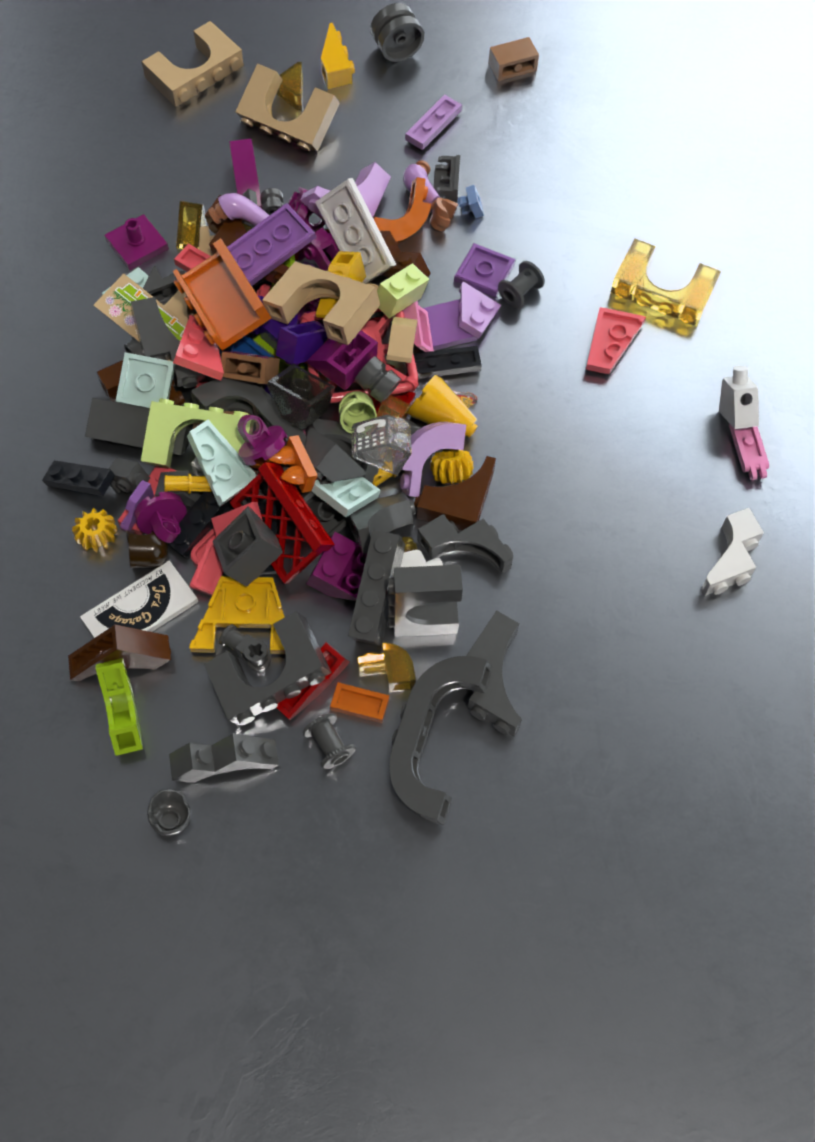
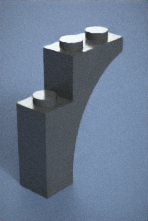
[131,297,223,388]
[466,610,522,736]

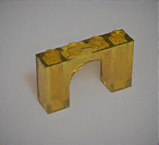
[611,238,721,326]

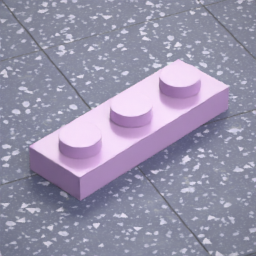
[405,94,462,150]

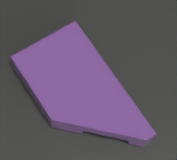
[120,480,154,531]

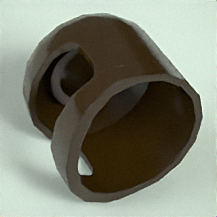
[126,530,168,568]

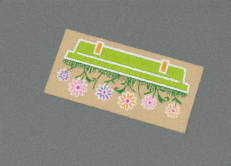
[93,273,187,361]

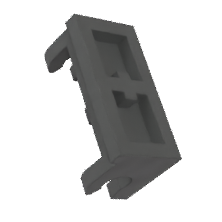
[434,155,461,203]

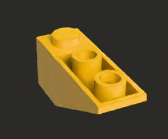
[321,22,355,89]
[316,251,366,318]

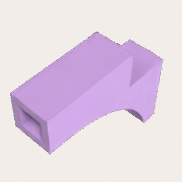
[300,162,391,224]

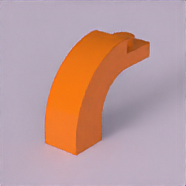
[373,177,431,243]

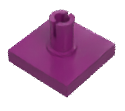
[105,214,169,271]

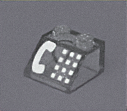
[352,414,412,476]

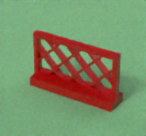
[230,462,335,584]

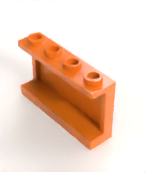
[173,238,272,351]

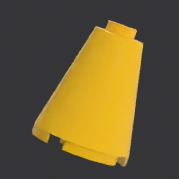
[408,375,478,438]

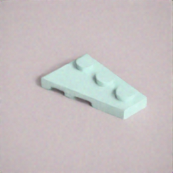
[187,420,257,507]

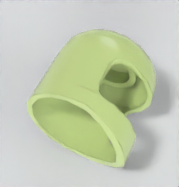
[339,391,377,434]

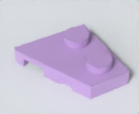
[459,282,501,339]

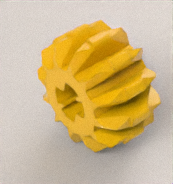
[431,449,474,484]
[72,508,118,553]

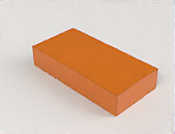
[330,682,389,724]

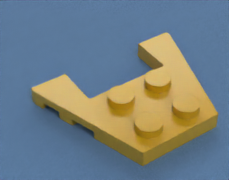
[189,576,285,654]

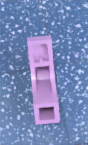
[396,422,466,497]

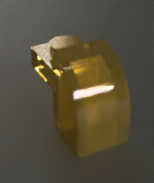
[357,643,416,693]

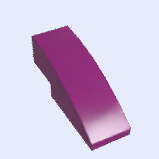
[229,138,262,208]

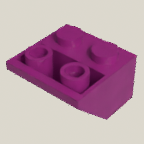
[307,330,378,391]
[306,532,367,601]

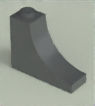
[347,492,416,554]

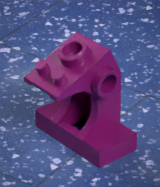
[298,228,340,271]

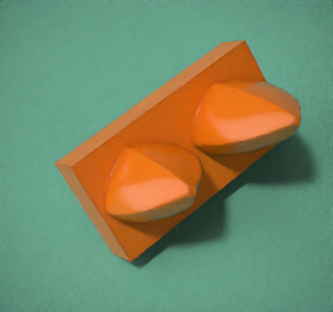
[267,435,318,493]

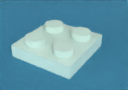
[116,352,175,408]

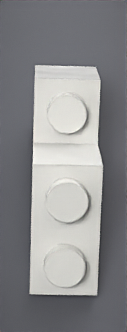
[702,508,764,596]

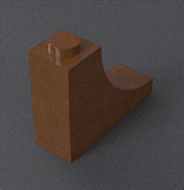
[414,456,496,531]
[68,625,171,682]

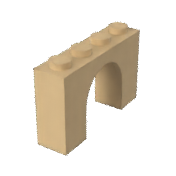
[141,21,244,107]
[235,63,340,152]
[262,261,380,345]

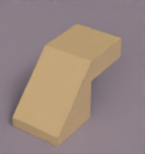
[387,317,417,363]

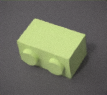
[377,263,429,319]

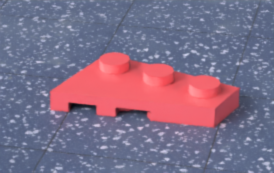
[586,307,646,374]
[173,315,224,381]

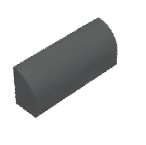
[85,398,193,455]

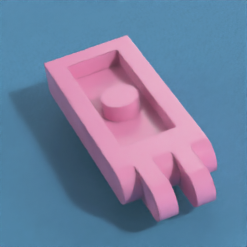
[729,424,769,480]

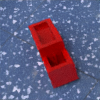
[276,642,350,720]

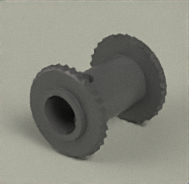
[498,261,545,308]
[303,713,356,769]

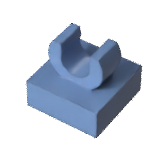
[457,185,484,218]

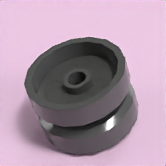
[370,3,425,62]

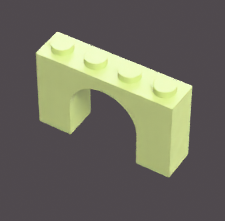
[141,398,254,468]

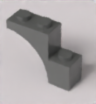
[417,514,513,573]
[169,734,279,783]

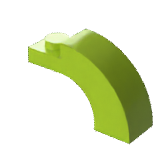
[95,658,143,756]

